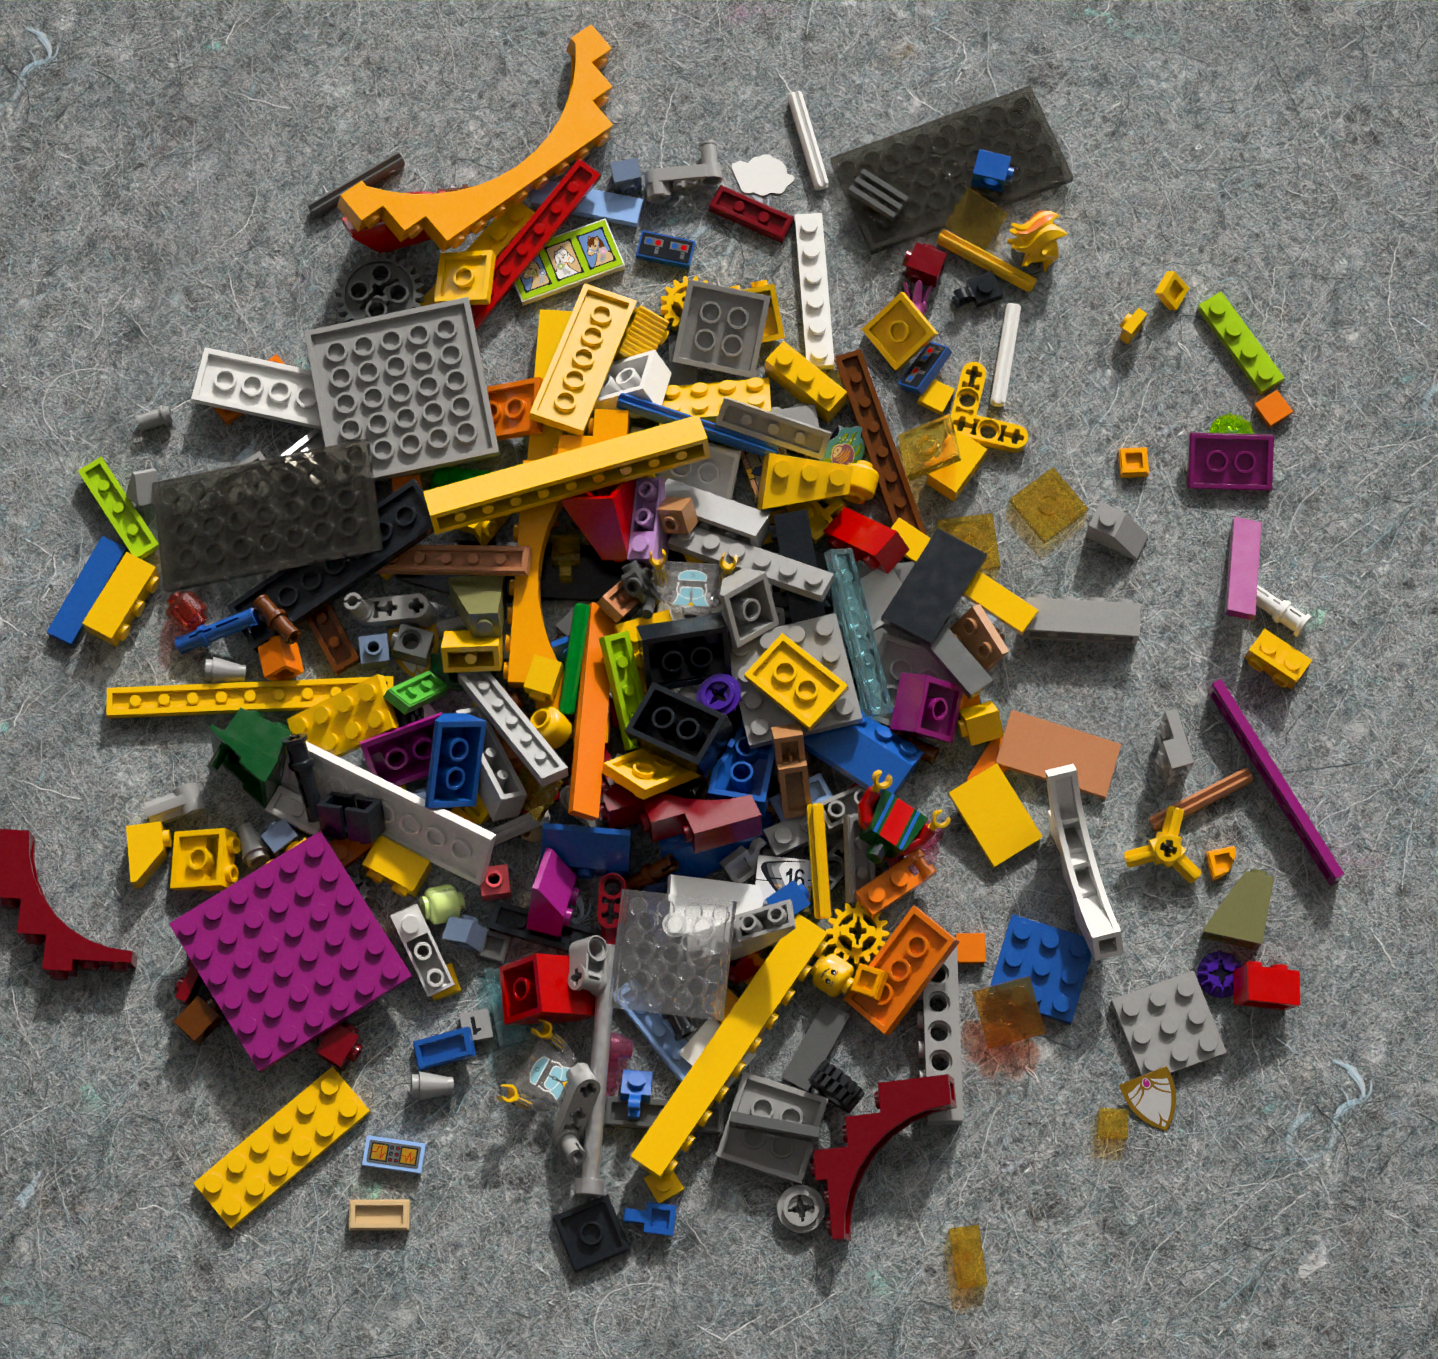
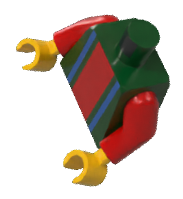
[857,770,951,864]

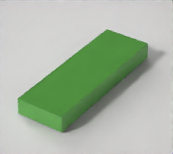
[383,671,449,715]

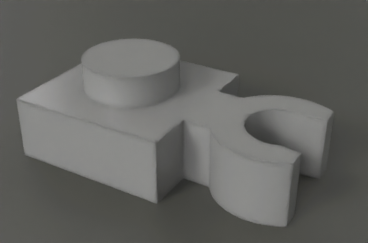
[719,837,773,883]

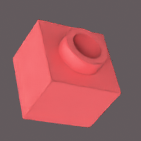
[480,864,512,901]

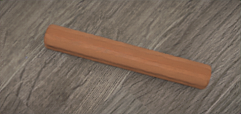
[1148,768,1254,831]

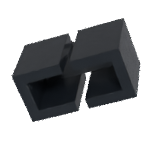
[317,791,386,844]

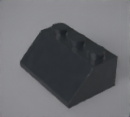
[636,613,732,691]

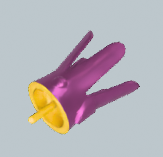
[904,280,932,317]

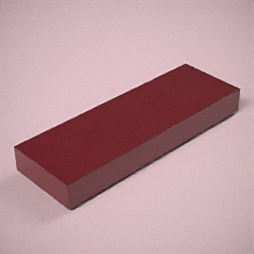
[709,184,794,243]

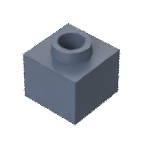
[610,157,642,194]
[358,633,392,670]
[260,818,300,858]
[442,915,488,952]

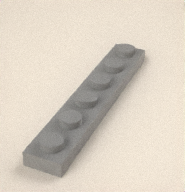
[667,526,835,602]
[458,671,568,787]

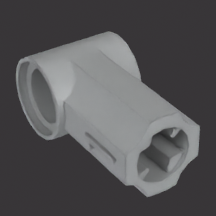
[144,782,207,824]

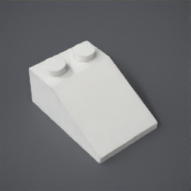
[592,350,671,418]

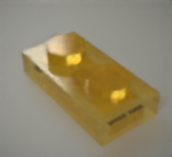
[949,1225,988,1290]

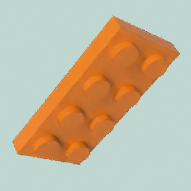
[843,905,960,1036]

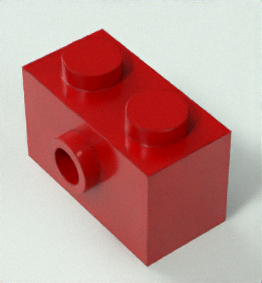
[1233,961,1301,1011]

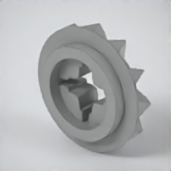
[777,1185,825,1234]

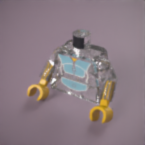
[649,549,738,619]
[497,1019,577,1113]

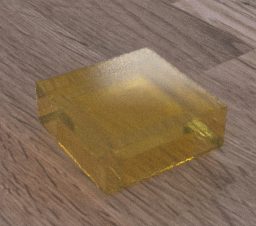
[1097,1108,1129,1141]

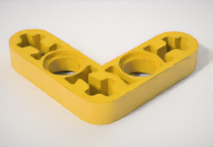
[948,362,1028,453]

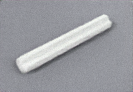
[788,91,829,191]
[990,303,1021,407]

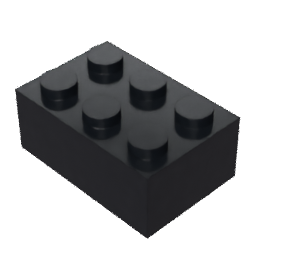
[624,682,734,778]

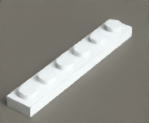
[795,213,835,370]

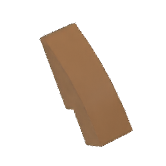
[771,723,811,819]

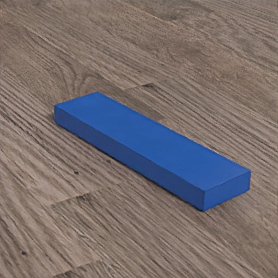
[47,536,128,647]

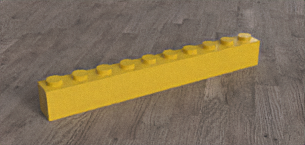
[423,415,711,535]
[631,913,829,1181]

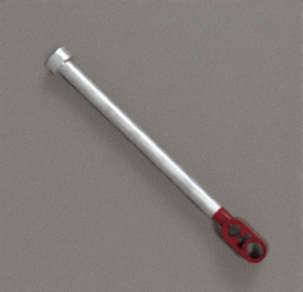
[574,873,627,1196]

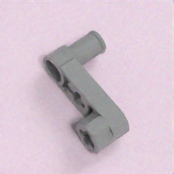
[644,140,723,204]
[344,592,438,627]
[552,1063,601,1165]

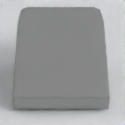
[126,468,159,507]

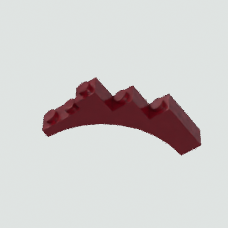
[599,748,762,853]
[0,829,138,981]
[810,1074,957,1243]

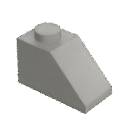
[1085,502,1148,560]

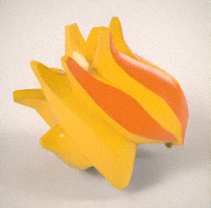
[1007,210,1067,272]

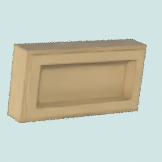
[349,1199,411,1231]

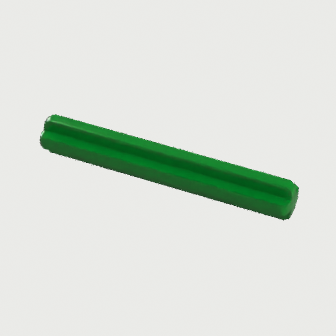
[559,603,590,716]

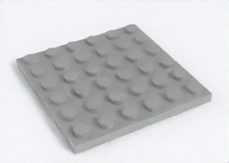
[304,297,500,490]

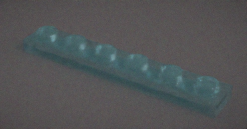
[824,548,893,718]

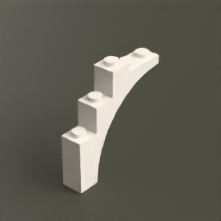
[1045,764,1124,961]

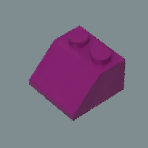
[890,672,963,743]
[526,848,580,937]

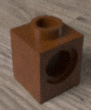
[174,995,224,1046]

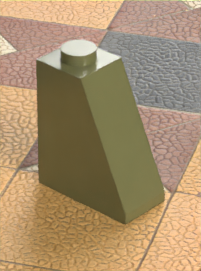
[448,576,508,638]
[1200,869,1274,950]

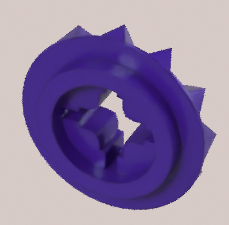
[696,674,742,715]
[1197,950,1242,998]

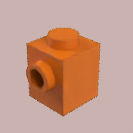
[258,635,304,681]

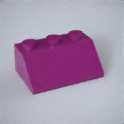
[359,712,442,786]

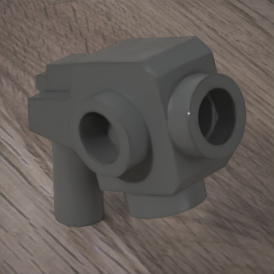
[621,559,662,619]

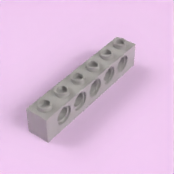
[917,946,964,1126]

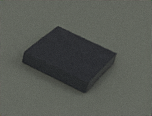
[553,1194,631,1274]

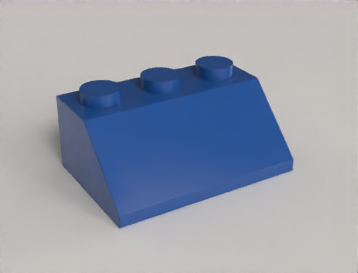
[425,713,486,808]
[541,823,632,879]

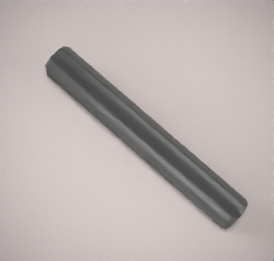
[308,152,405,218]

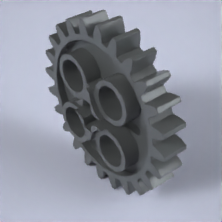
[334,252,425,323]

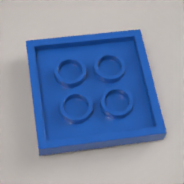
[986,914,1092,1025]

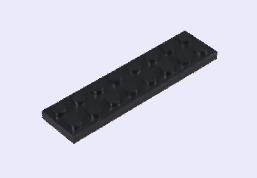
[227,478,434,653]

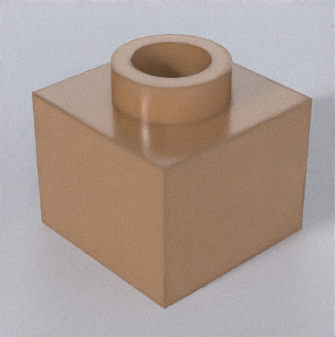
[657,497,699,534]

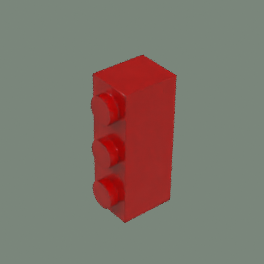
[823,507,910,574]

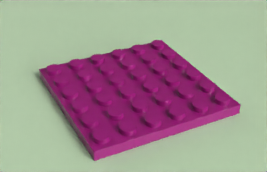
[169,831,413,1073]

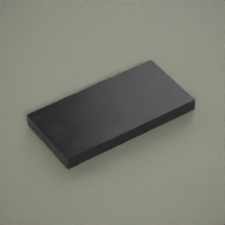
[881,528,987,647]

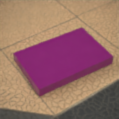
[1187,432,1274,491]

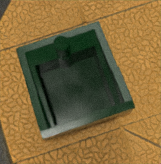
[207,707,292,809]

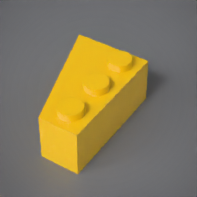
[757,453,853,511]

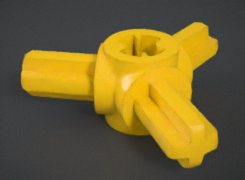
[1124,806,1202,884]

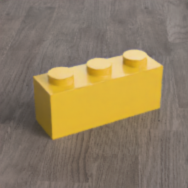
[765,341,847,423]
[82,552,160,647]

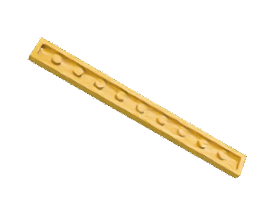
[106,676,394,719]

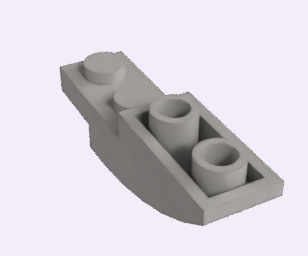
[762,785,866,857]
[685,899,796,966]

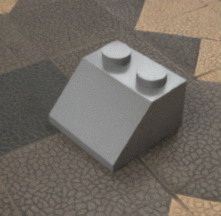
[720,568,779,648]

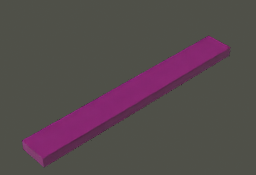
[1208,679,1344,885]

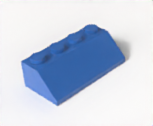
[803,710,924,795]

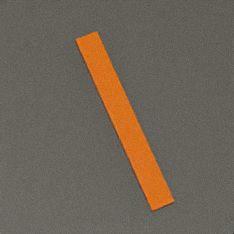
[568,602,616,821]

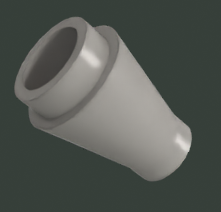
[204,657,246,684]
[237,823,270,868]
[410,1071,454,1101]

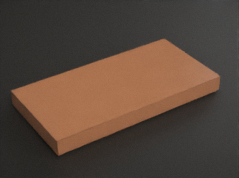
[995,710,1121,799]

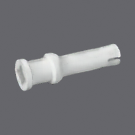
[1256,585,1311,637]

